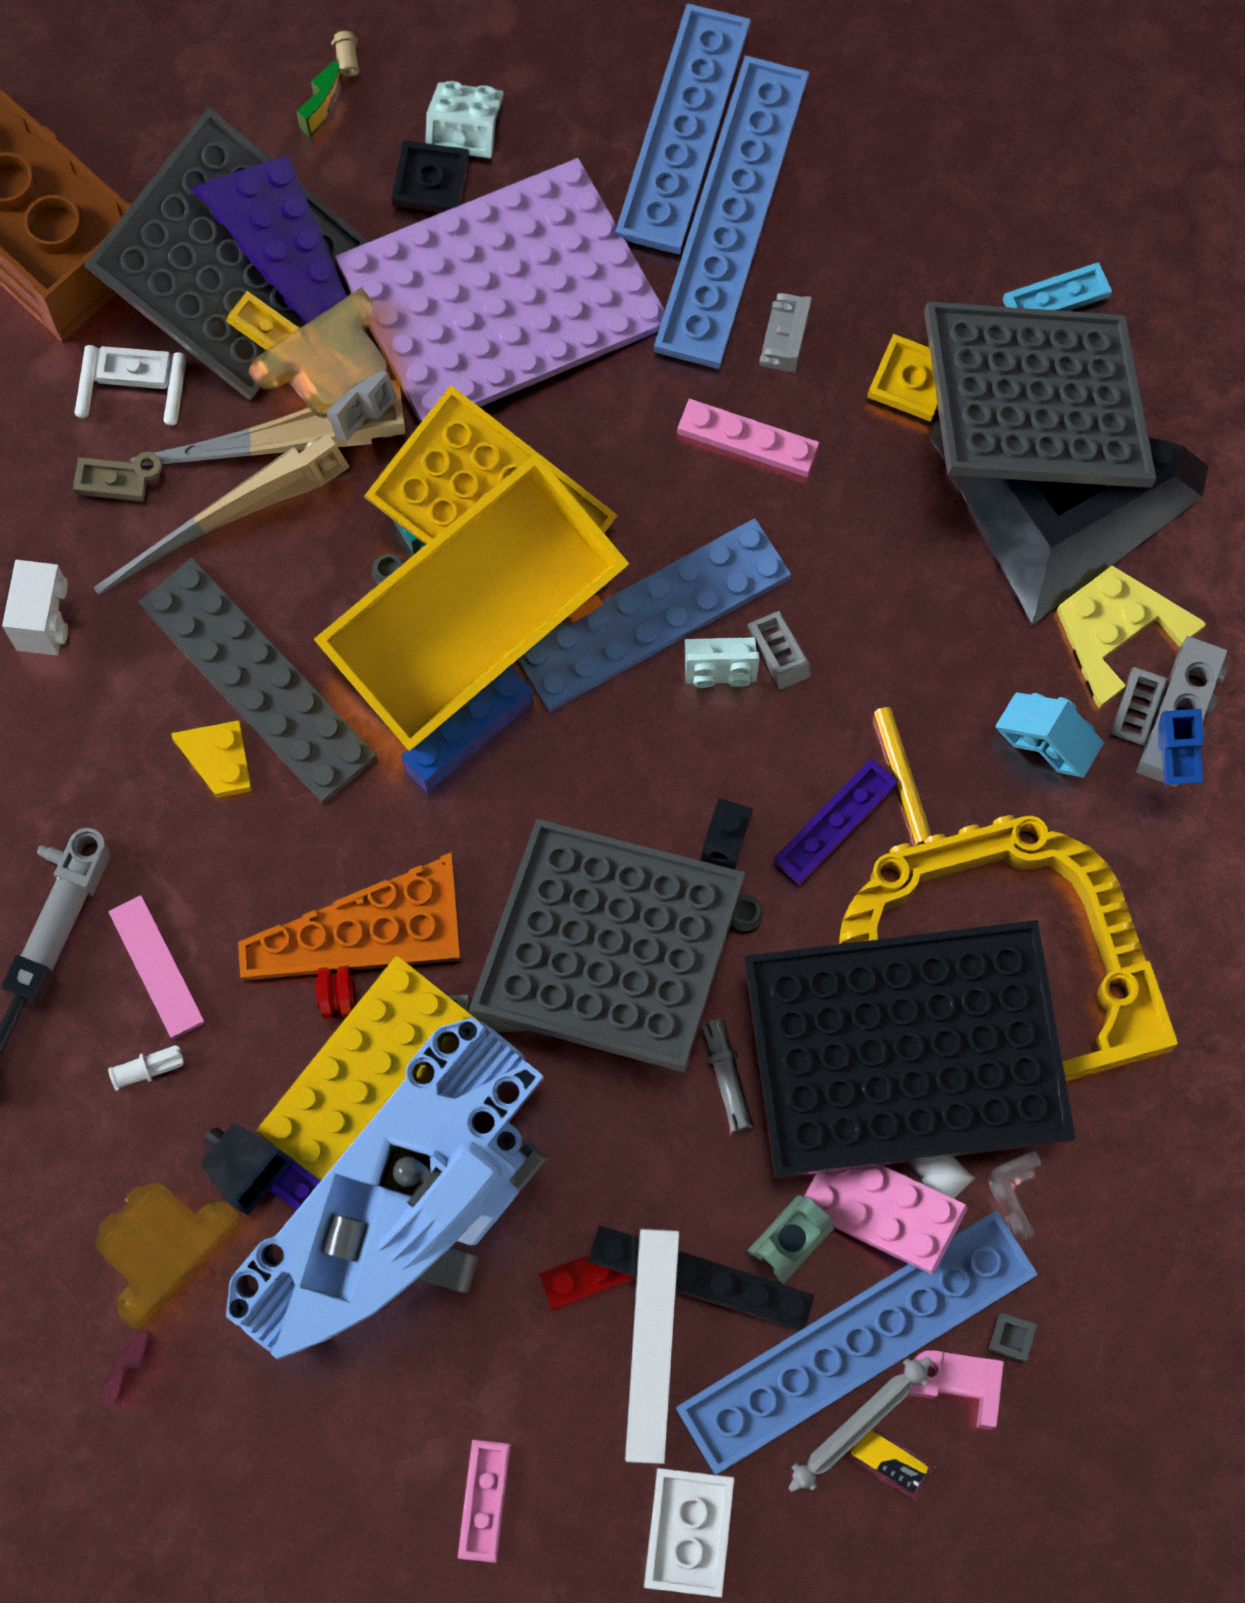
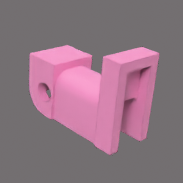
[908,1350,1004,1430]

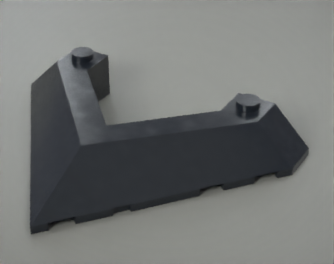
[930,408,1209,627]

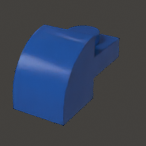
[1158,709,1204,785]

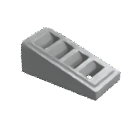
[748,611,811,690]
[1111,667,1168,746]

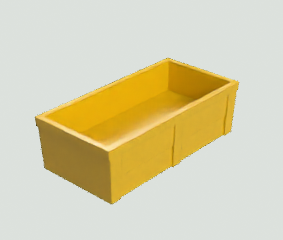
[314,453,629,751]

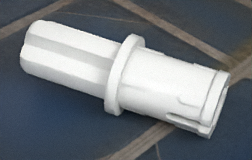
[108,1046,184,1091]

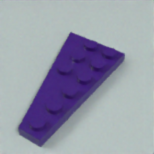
[192,155,368,358]

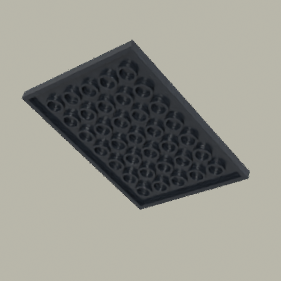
[744,920,1076,1178]

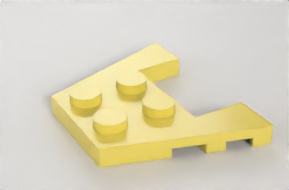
[1057,566,1206,709]

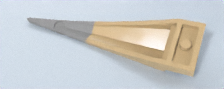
[130,380,406,466]
[93,433,350,595]

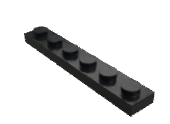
[587,1225,815,1331]

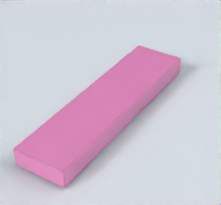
[108,895,206,1040]

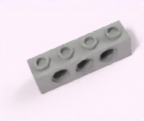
[1136,636,1229,787]

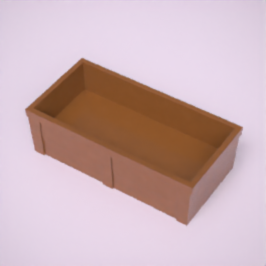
[0,89,132,342]

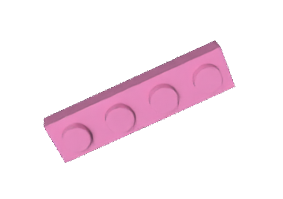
[677,399,819,478]

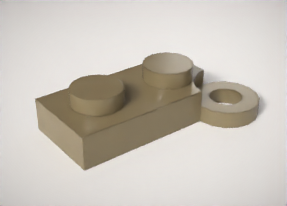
[73,452,162,502]

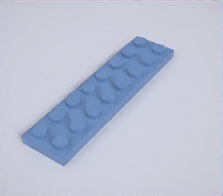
[615,3,751,255]
[516,518,791,713]

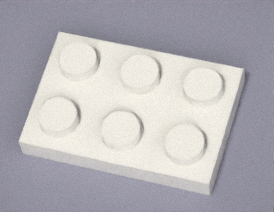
[644,1468,734,1597]

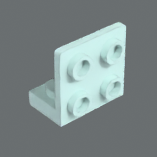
[426,81,503,158]
[684,637,760,688]

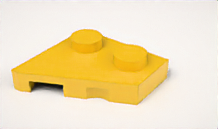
[171,720,252,798]

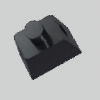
[700,798,754,870]
[201,1124,294,1215]

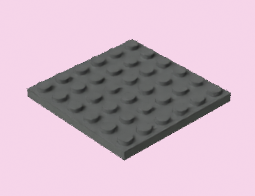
[84,107,369,400]
[924,301,1156,488]
[469,818,745,1073]

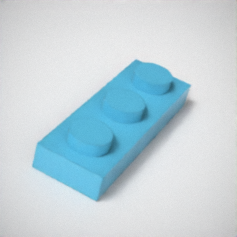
[1003,262,1112,311]

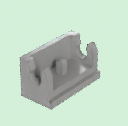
[759,293,812,373]

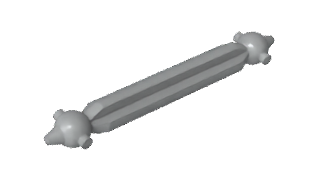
[789,1357,932,1492]

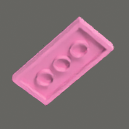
[804,1165,968,1275]

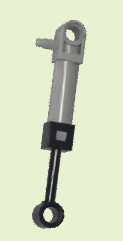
[0,828,111,1094]

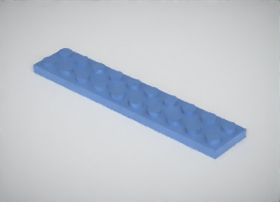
[654,56,809,369]
[675,1210,1038,1475]

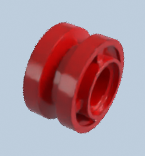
[315,965,356,1019]

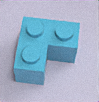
[995,692,1104,778]

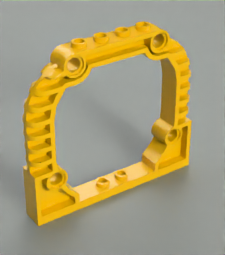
[839,815,1178,1081]

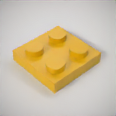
[867,334,938,422]

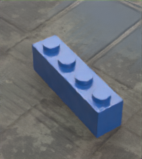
[401,666,534,794]

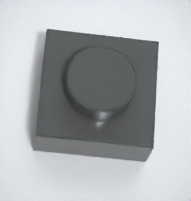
[988,1313,1037,1363]

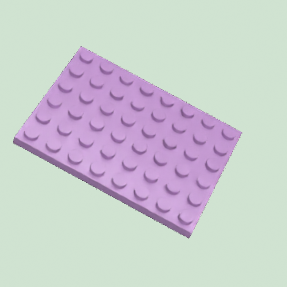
[335,158,665,423]

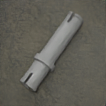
[702,1019,754,1132]

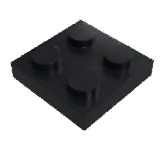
[391,140,470,213]

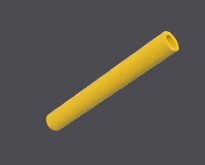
[874,707,932,846]

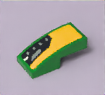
[296,60,343,136]

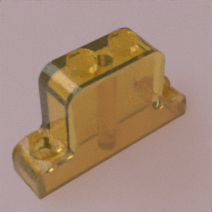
[248,287,386,418]
[96,1182,244,1332]

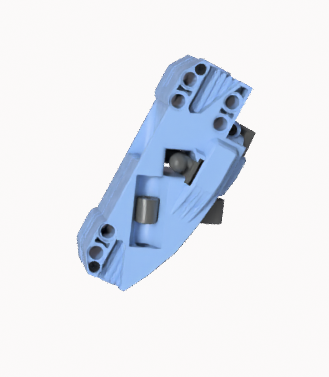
[226,1017,548,1360]

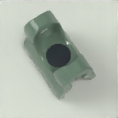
[747,1195,834,1284]

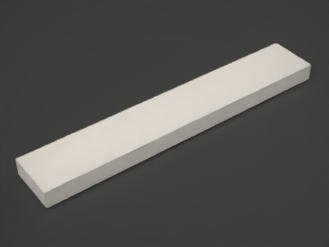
[625,1228,679,1464]

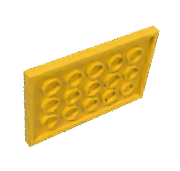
[364,385,618,545]
[256,955,480,1189]

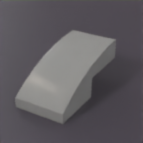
[326,371,397,441]

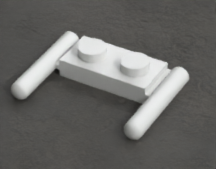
[75,345,187,426]

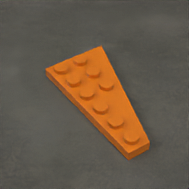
[238,852,461,981]

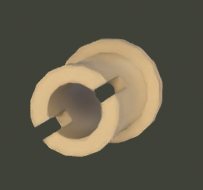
[332,31,360,77]

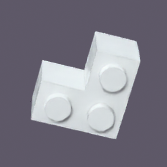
[2,560,68,656]

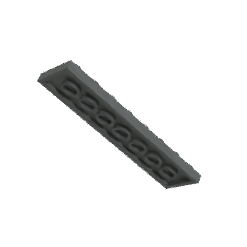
[138,558,377,805]

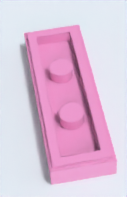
[458,1440,511,1563]

